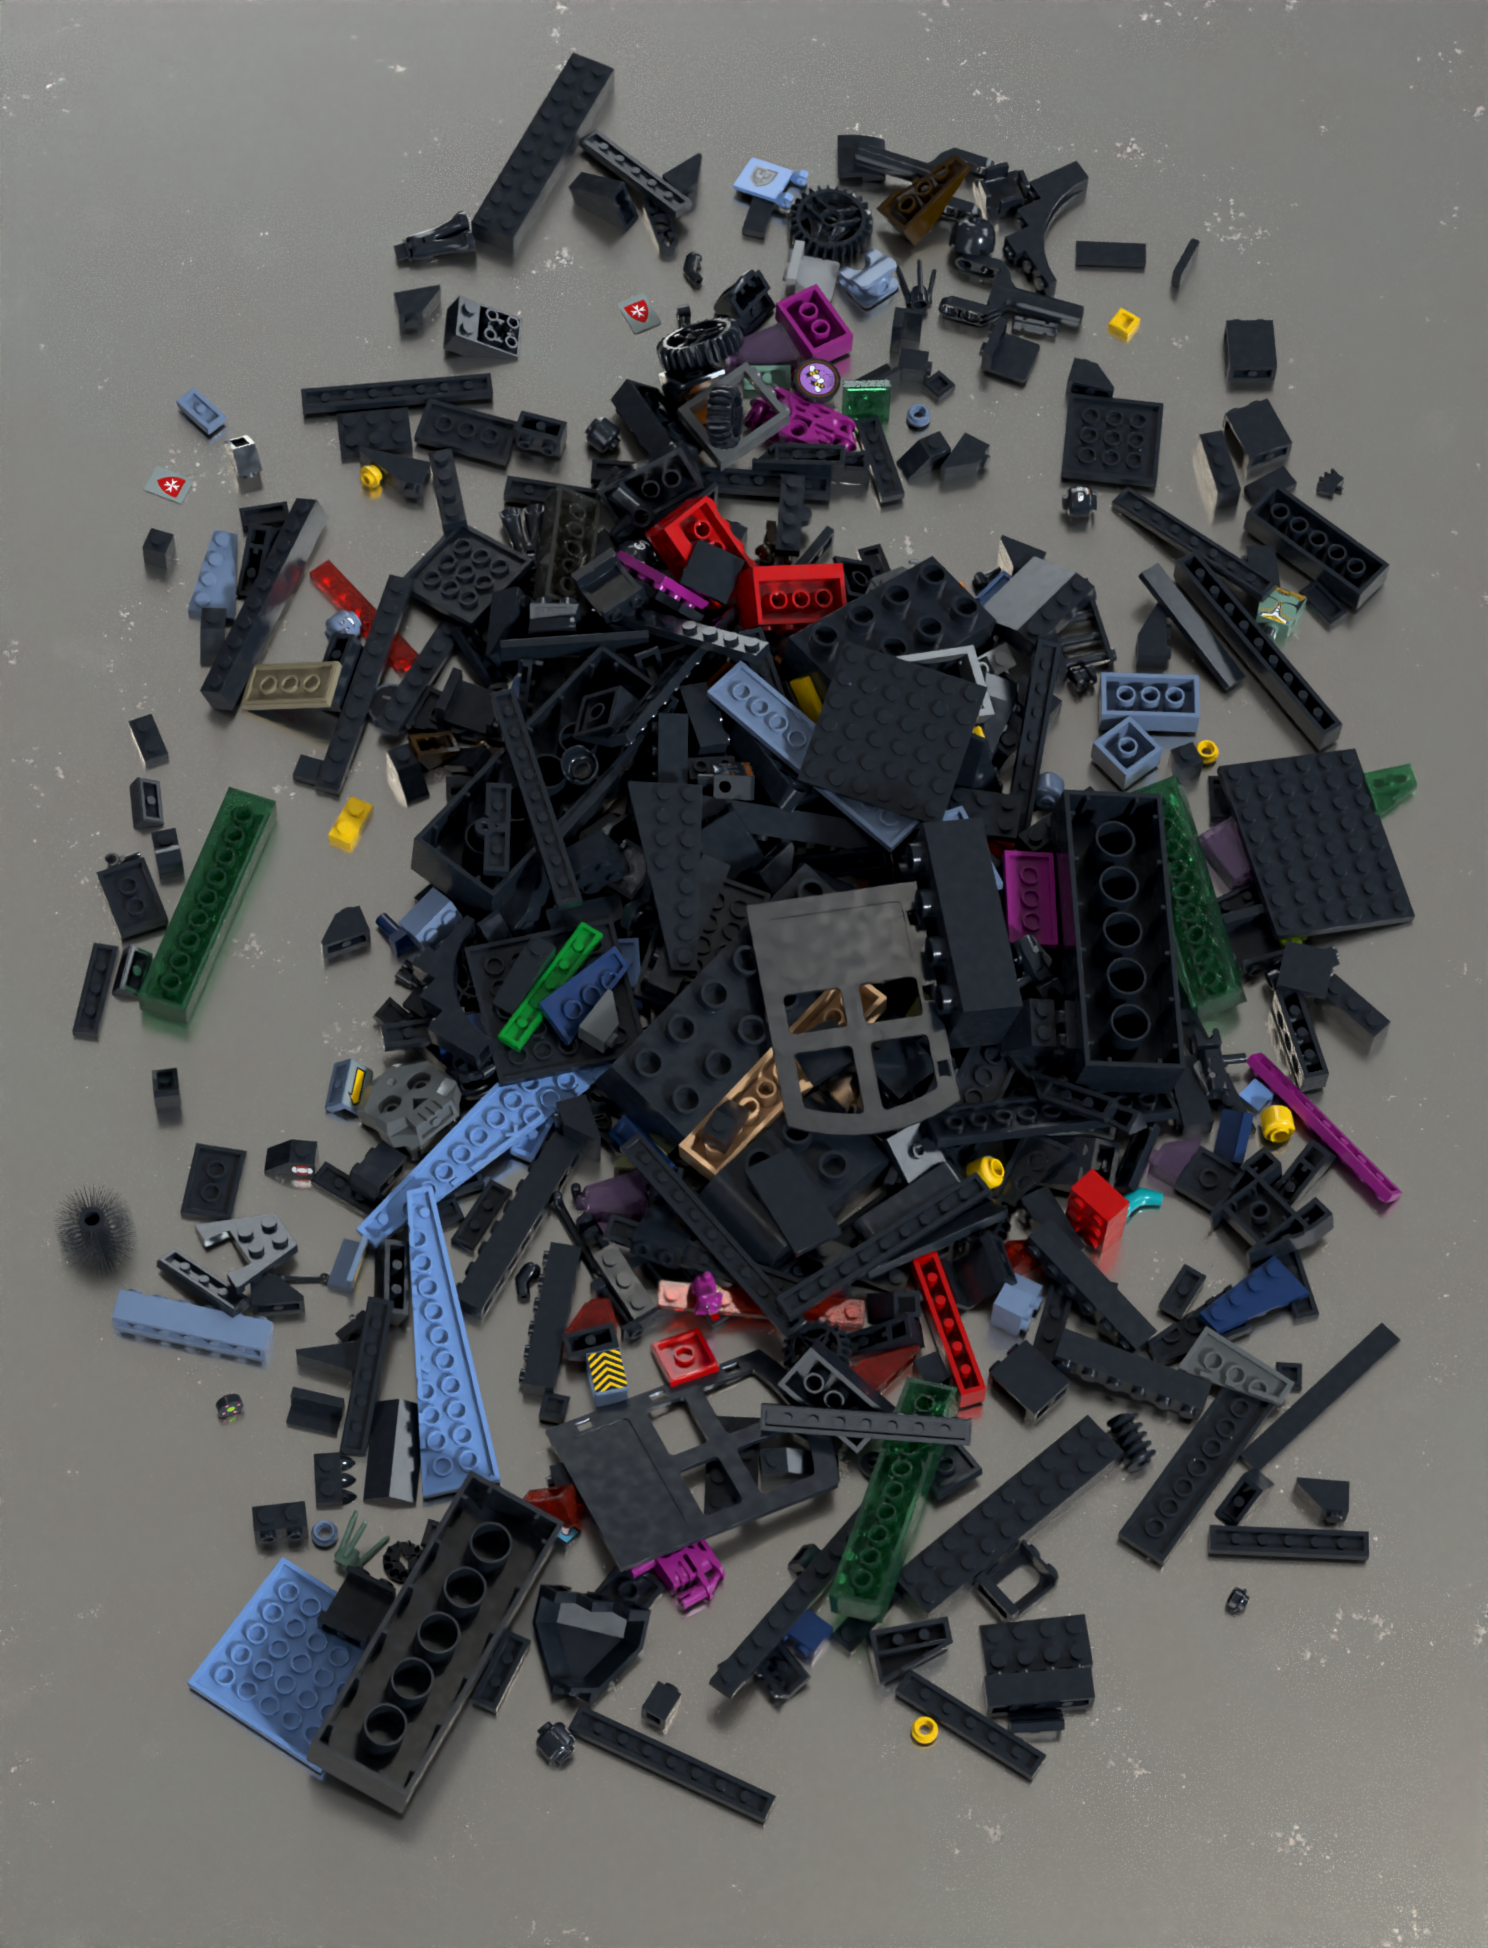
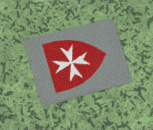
[617,293,661,334]
[144,466,194,504]

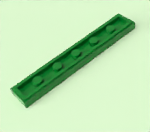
[497,921,603,1052]

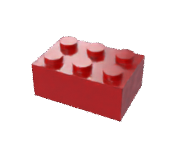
[1065,1168,1130,1254]

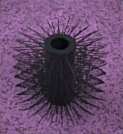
[53,1185,137,1276]

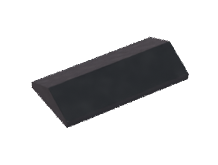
[363,1399,421,1505]

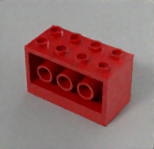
[645,495,757,612]
[735,563,847,636]

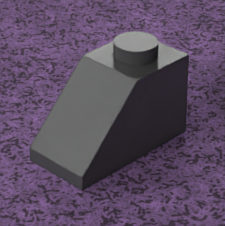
[578,989,620,1053]

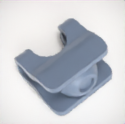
[836,249,899,308]

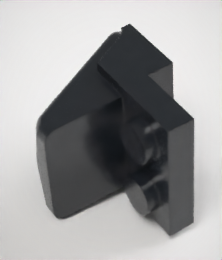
[713,269,776,336]

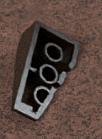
[876,154,971,246]

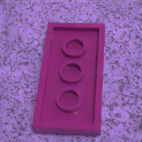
[1002,850,1058,949]

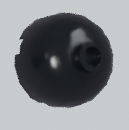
[949,213,996,255]

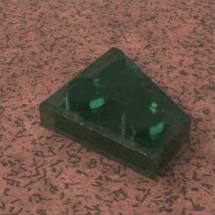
[1363,763,1417,817]

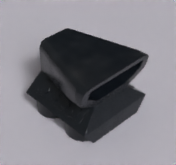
[528,597,584,657]

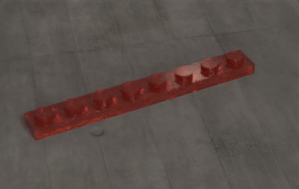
[657,1280,865,1328]

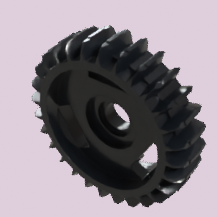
[787,185,873,263]
[656,317,744,373]

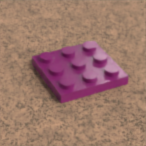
[617,550,709,611]

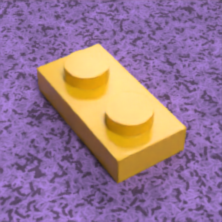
[328,796,374,849]

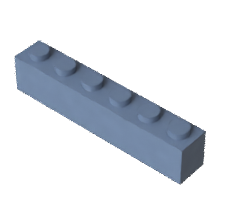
[112,1289,274,1360]

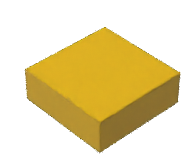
[1108,308,1141,339]

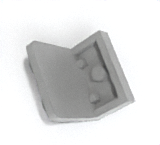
[782,240,840,302]

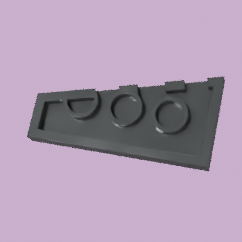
[1177,1326,1295,1406]

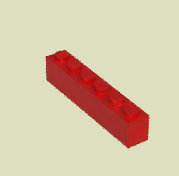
[910,1251,986,1408]

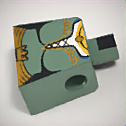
[1256,587,1307,642]

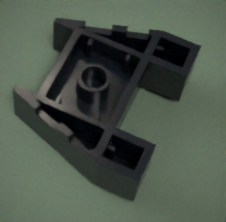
[1210,1146,1334,1268]

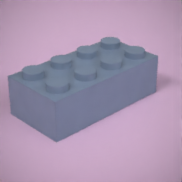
[1098,672,1200,732]

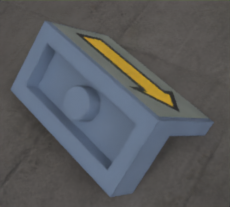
[324,1058,373,1116]
[327,1235,369,1294]

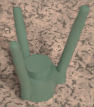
[333,1510,390,1571]

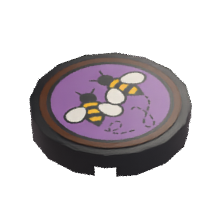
[793,358,841,404]

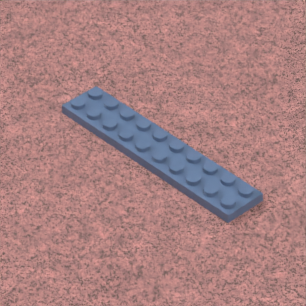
[706,661,922,853]

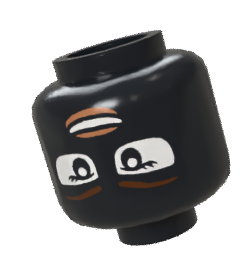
[1062,486,1097,518]

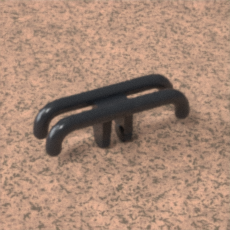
[552,1183,610,1278]

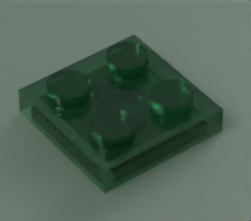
[841,380,891,422]

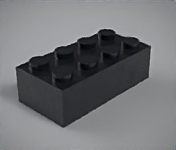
[778,1338,896,1454]

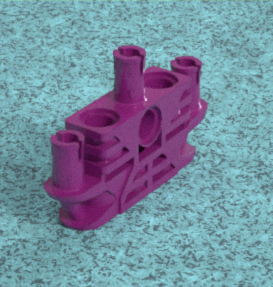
[743,386,856,453]
[626,1540,725,1610]

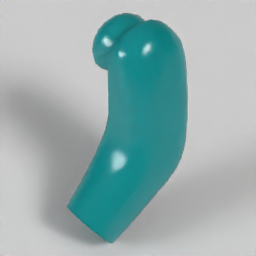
[1123,1188,1163,1216]

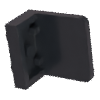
[979,316,1040,383]

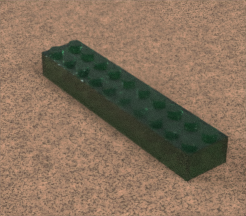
[1132,775,1247,1019]
[138,787,277,1024]
[829,1377,959,1624]

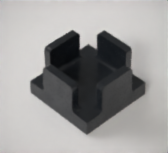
[973,162,1031,222]

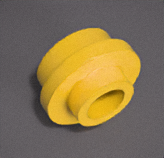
[360,464,382,488]
[1195,740,1219,764]
[911,1717,938,1744]

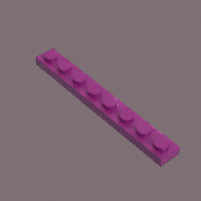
[1246,1053,1403,1203]

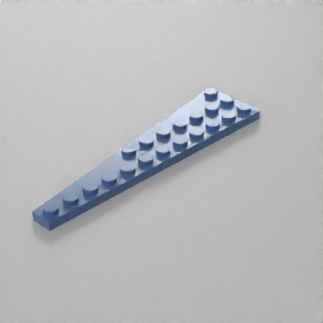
[356,1064,612,1248]
[406,1185,501,1499]

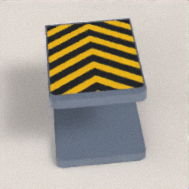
[586,1347,629,1408]

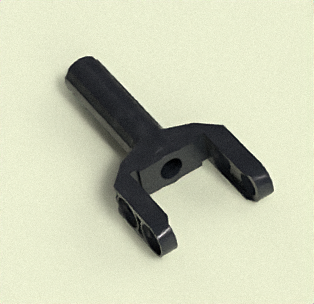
[853,142,996,221]
[938,252,1084,329]

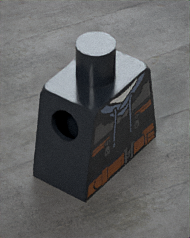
[696,762,755,800]

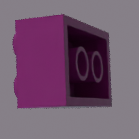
[775,284,853,362]

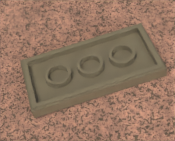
[241,661,342,710]

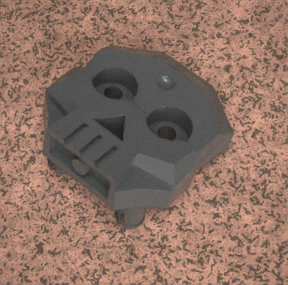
[356,1059,462,1160]

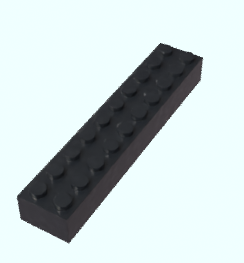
[471,52,615,255]
[891,1415,1124,1621]

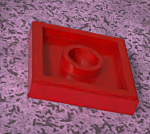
[650,1327,719,1387]

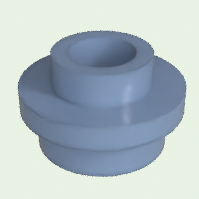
[907,404,930,427]
[311,1520,338,1547]

